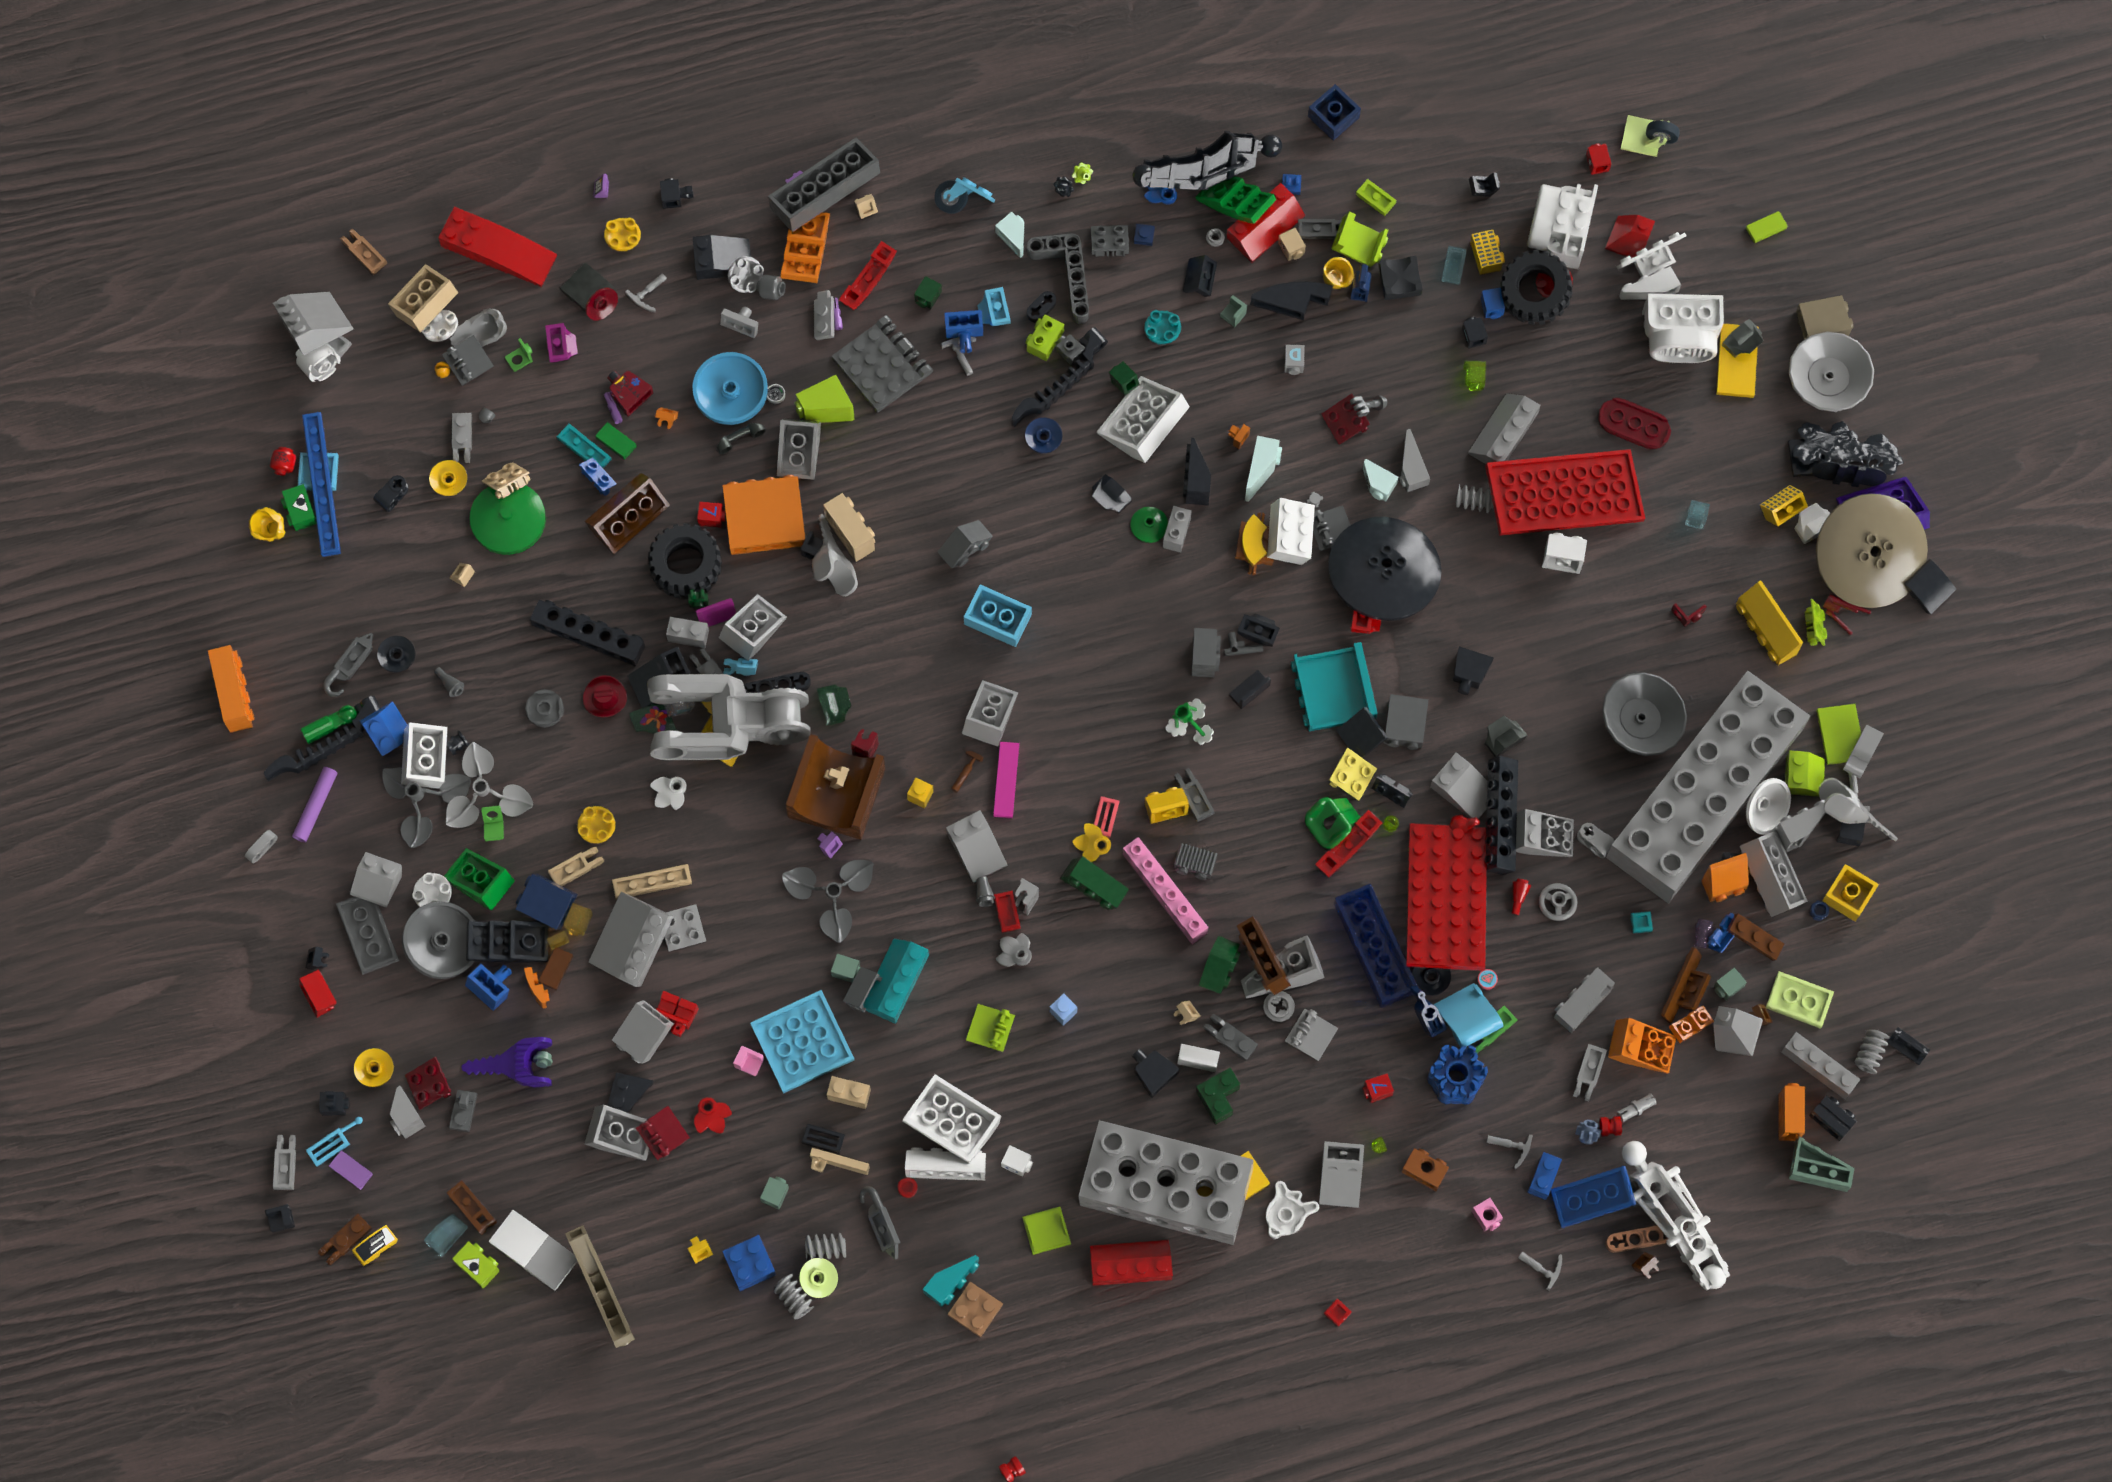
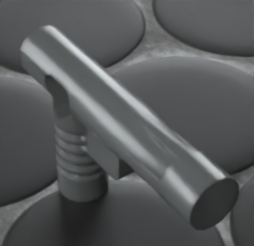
[1224,632,1263,656]

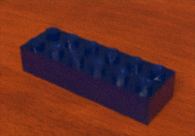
[1334,883,1418,1008]

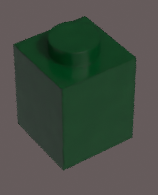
[914,276,942,309]
[1109,362,1140,396]

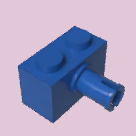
[944,310,983,353]
[465,964,512,1011]

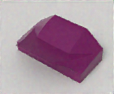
[545,323,578,363]

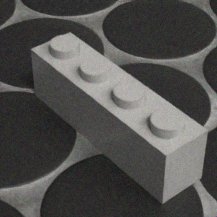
[1781,1032,1861,1099]

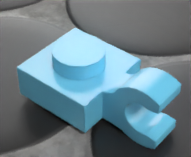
[724,658,758,676]

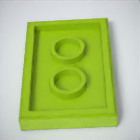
[1817,704,1861,765]

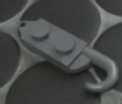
[323,633,373,697]
[860,1186,900,1259]

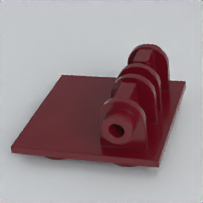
[1321,393,1370,445]
[405,1057,451,1110]
[636,1106,690,1160]

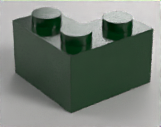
[1199,936,1241,994]
[1196,1067,1240,1125]

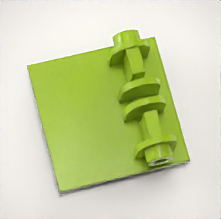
[1805,599,1827,646]
[966,1004,1015,1052]

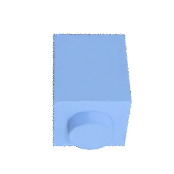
[1050,993,1077,1026]

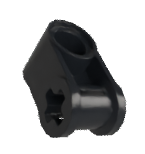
[373,475,409,512]

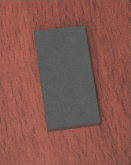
[336,896,399,975]

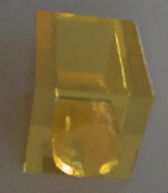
[564,903,593,936]

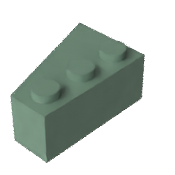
[1789,1136,1854,1192]

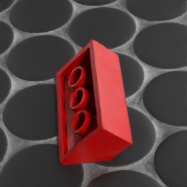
[1227,183,1305,263]
[1090,1240,1173,1286]

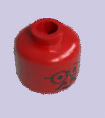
[270,447,296,476]

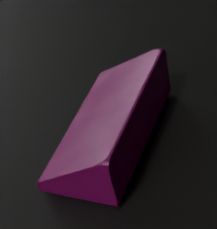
[696,598,736,627]

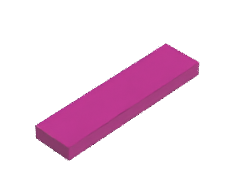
[994,742,1019,818]

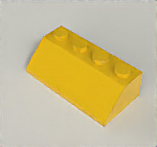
[1736,580,1803,665]

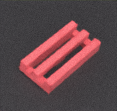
[1094,796,1119,838]

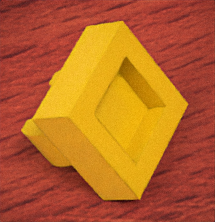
[688,1236,713,1264]

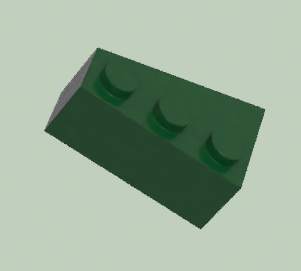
[1060,856,1129,910]

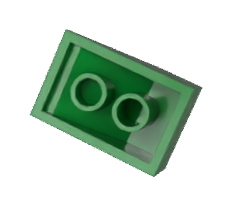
[444,848,515,911]

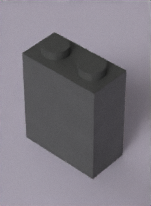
[1384,694,1429,750]

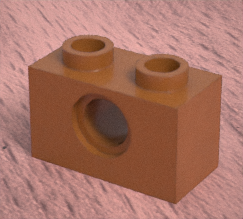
[1402,1148,1449,1191]

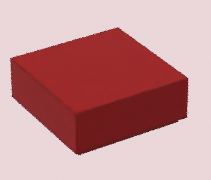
[1324,1299,1352,1327]

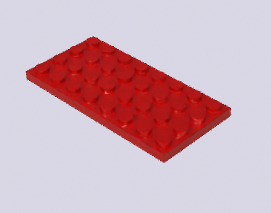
[1485,449,1645,535]
[1406,823,1487,971]

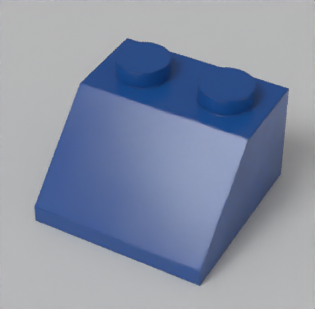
[360,701,407,756]

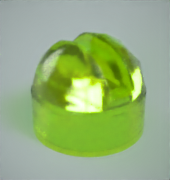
[1383,815,1399,832]
[1371,1136,1387,1153]

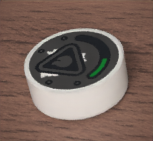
[767,384,785,404]

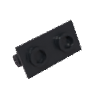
[1371,774,1413,808]
[1887,1027,1930,1065]

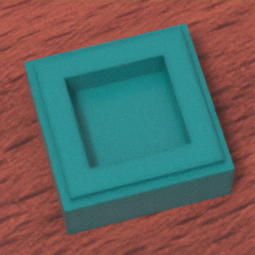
[1630,911,1653,933]

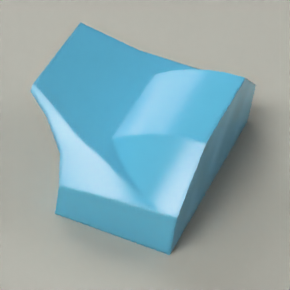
[977,287,1011,326]

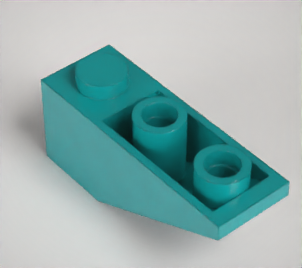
[923,1255,979,1307]

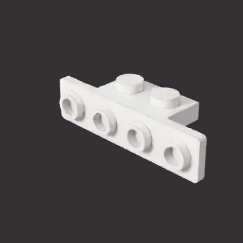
[1616,232,1686,277]

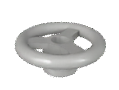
[1539,883,1577,921]

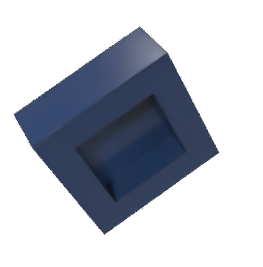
[1134,224,1155,246]

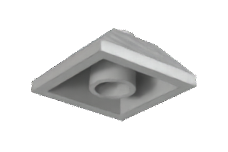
[1714,1006,1763,1056]

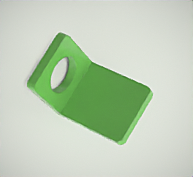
[505,338,533,372]
[481,806,504,841]

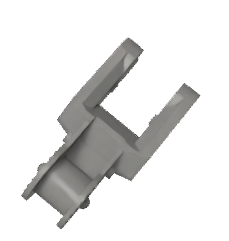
[647,674,811,760]

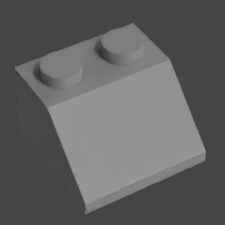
[350,852,402,907]
[390,1086,426,1139]

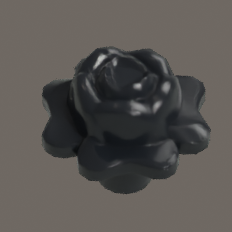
[1053,176,1074,197]

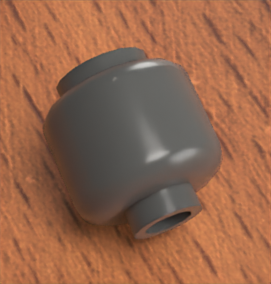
[756,275,786,300]

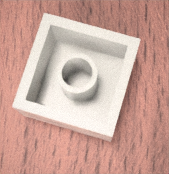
[1542,533,1587,574]

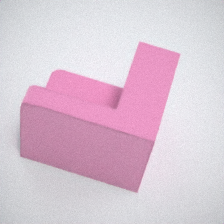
[733,1046,764,1076]

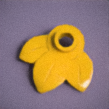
[1073,823,1111,862]

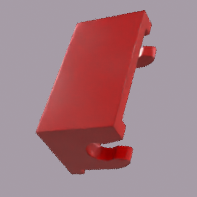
[299,970,337,1018]

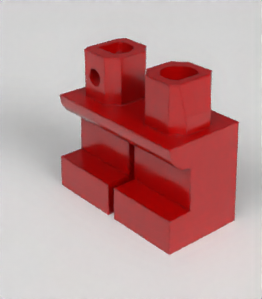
[656,991,699,1037]

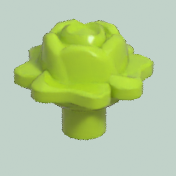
[1072,162,1093,184]

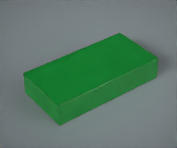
[595,422,637,460]

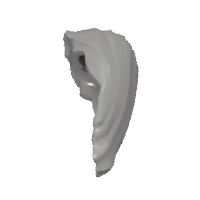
[450,309,507,347]

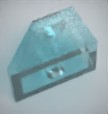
[424,1214,468,1257]

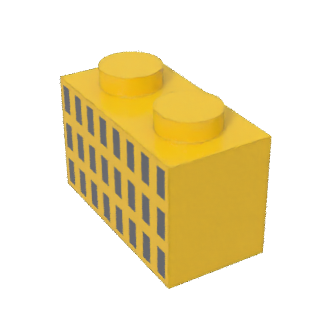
[1470,230,1505,275]
[1760,485,1808,526]

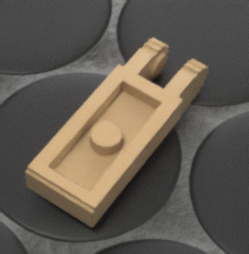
[548,847,604,886]

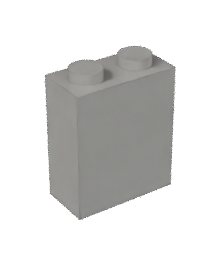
[612,1000,674,1064]

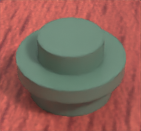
[533,1051,553,1068]

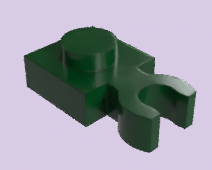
[688,589,709,609]

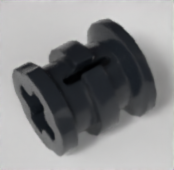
[446,730,469,756]

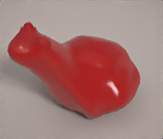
[1450,815,1480,834]

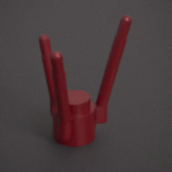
[1823,594,1871,635]

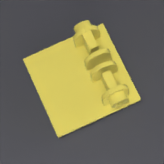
[1329,748,1377,801]

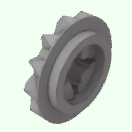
[1263,991,1295,1022]

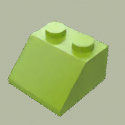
[1785,750,1825,797]

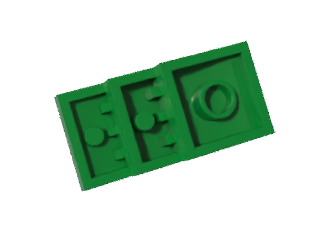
[1195,176,1277,224]

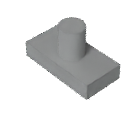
[720,307,758,338]

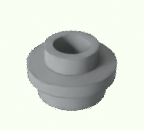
[1206,228,1225,247]

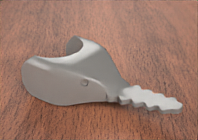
[812,514,858,597]
[1819,778,1898,841]

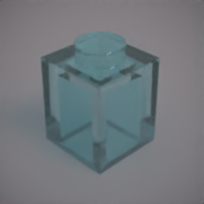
[1685,500,1710,529]

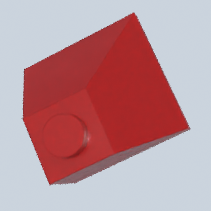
[1605,215,1655,259]

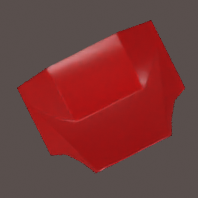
[1351,611,1381,634]

